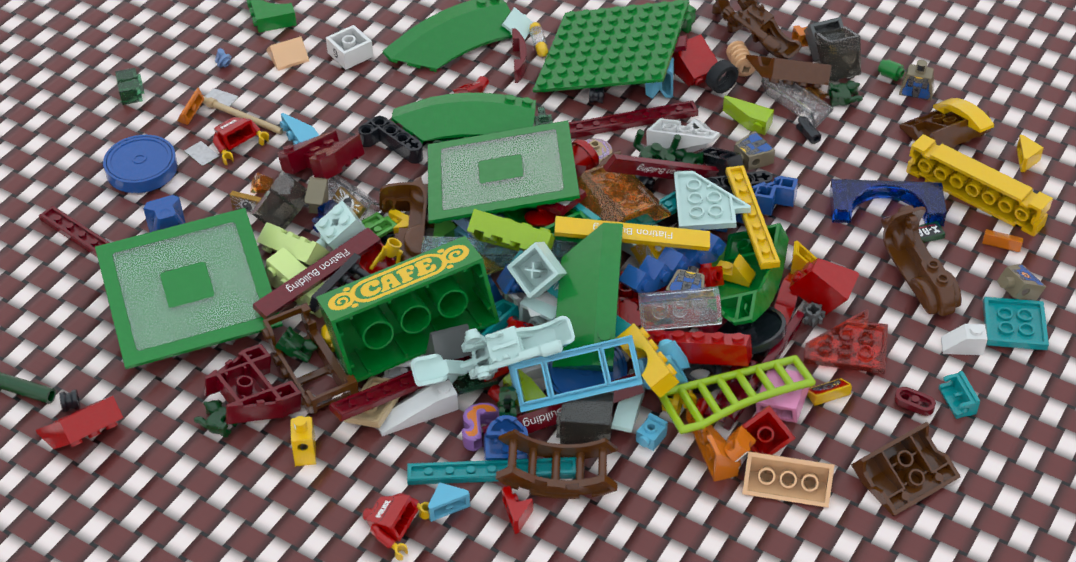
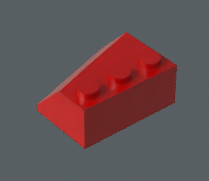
[35,396,123,449]

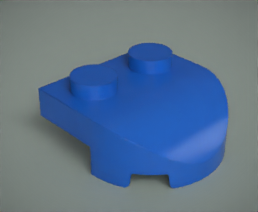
[484,415,528,460]

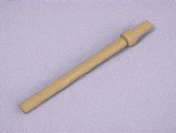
[202,96,283,135]

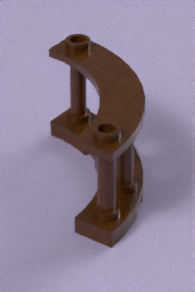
[496,429,618,499]

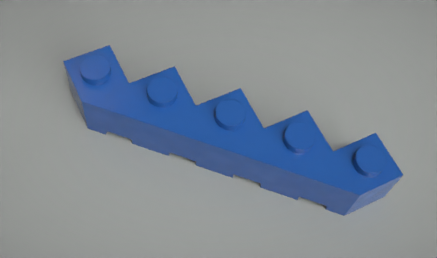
[706,176,798,233]
[619,229,726,297]

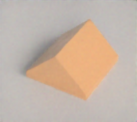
[266,37,309,71]

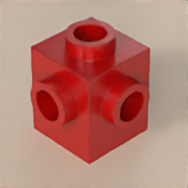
[698,263,724,291]

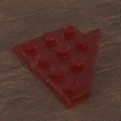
[803,309,888,374]

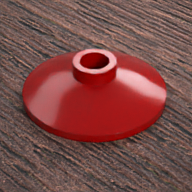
[525,207,558,226]

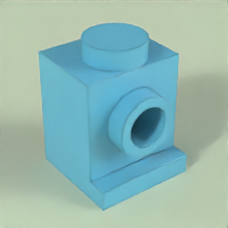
[636,413,668,451]

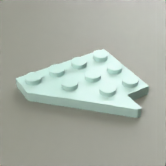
[674,171,751,230]

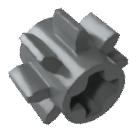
[801,302,826,327]

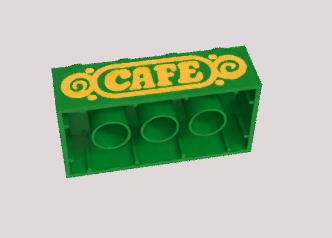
[316,236,500,383]

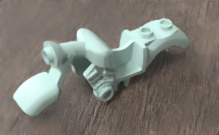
[411,316,575,386]

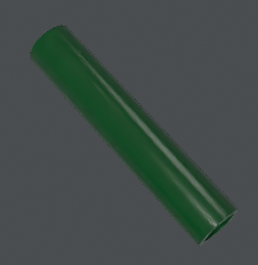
[0,372,56,404]

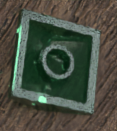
[452,373,498,396]

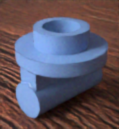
[215,48,231,68]

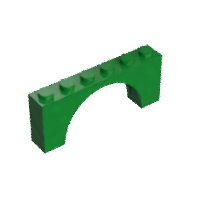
[246,0,297,33]

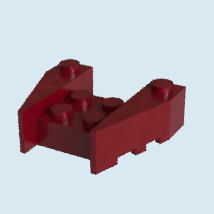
[277,130,365,179]
[204,344,302,424]

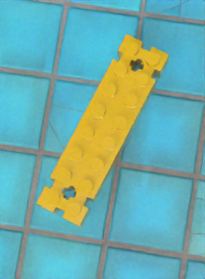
[906,134,1053,237]

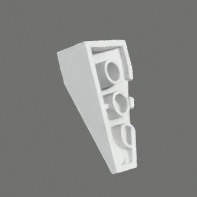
[646,118,720,149]
[378,379,458,436]

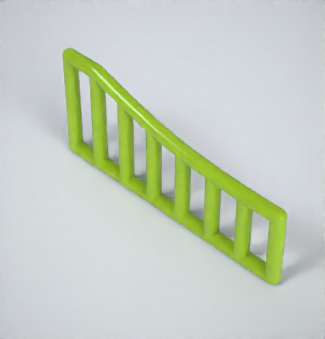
[657,355,816,434]

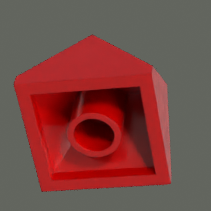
[738,405,796,455]

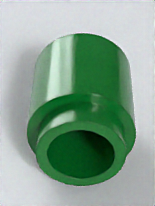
[878,59,905,81]

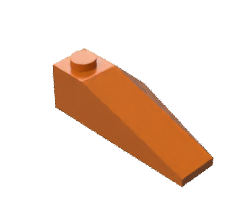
[686,408,741,482]

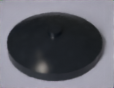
[716,306,787,354]

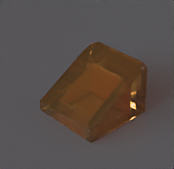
[804,87,828,104]
[250,173,273,193]

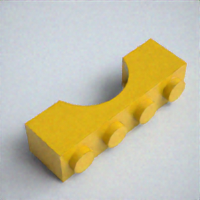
[615,323,679,398]

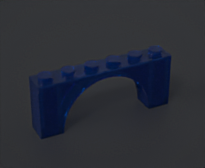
[829,179,947,226]

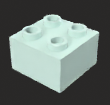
[507,242,567,299]

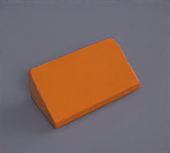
[177,88,204,125]
[982,229,1024,252]

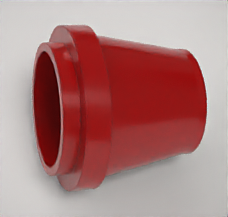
[572,139,599,173]

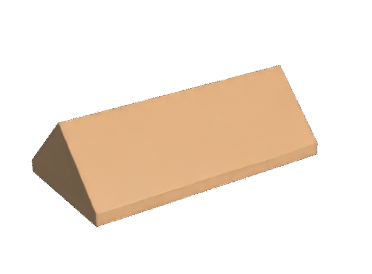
[742,451,835,508]

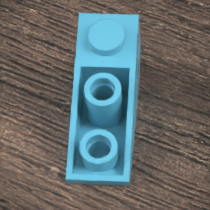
[280,113,320,145]

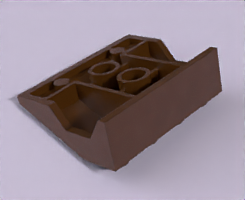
[746,54,832,88]
[899,110,991,148]
[851,422,961,516]

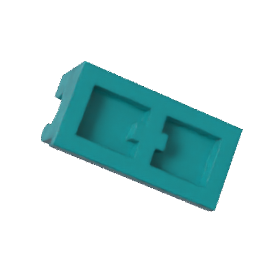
[938,371,980,419]

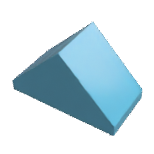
[428,482,470,522]

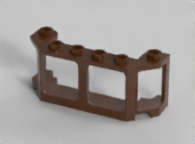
[262,303,359,414]

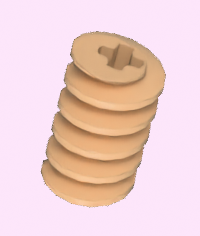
[726,41,756,77]

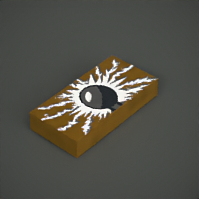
[330,187,367,219]
[230,191,268,216]

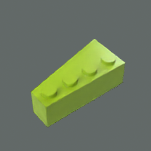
[467,209,555,252]

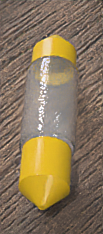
[529,22,548,57]

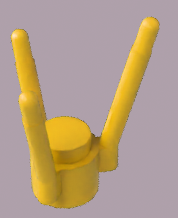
[369,238,403,270]

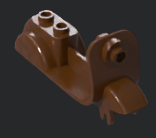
[379,176,435,262]
[881,205,962,316]

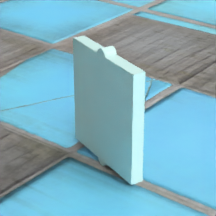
[502,7,533,40]

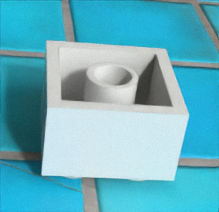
[326,25,374,70]

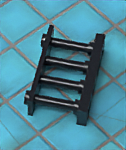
[309,253,371,313]

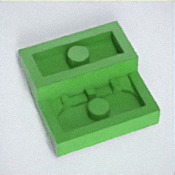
[361,212,397,238]

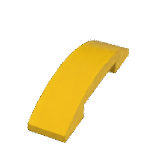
[933,98,994,133]

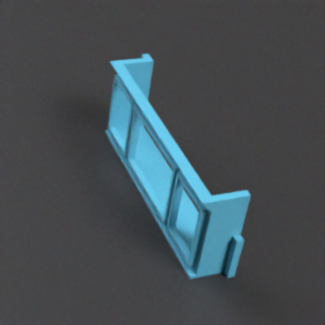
[508,335,647,413]

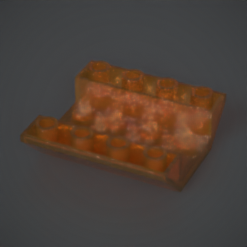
[577,164,671,223]

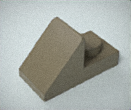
[305,177,329,215]

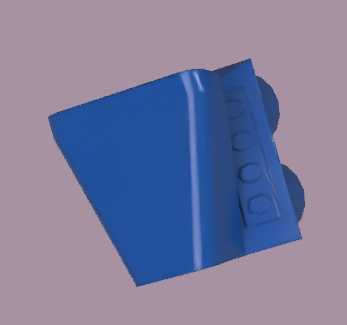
[143,195,186,232]

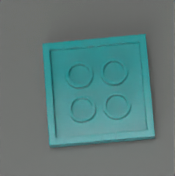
[983,297,1049,350]

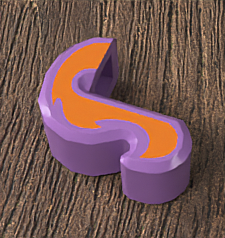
[462,403,499,451]

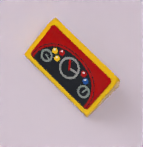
[807,378,852,406]

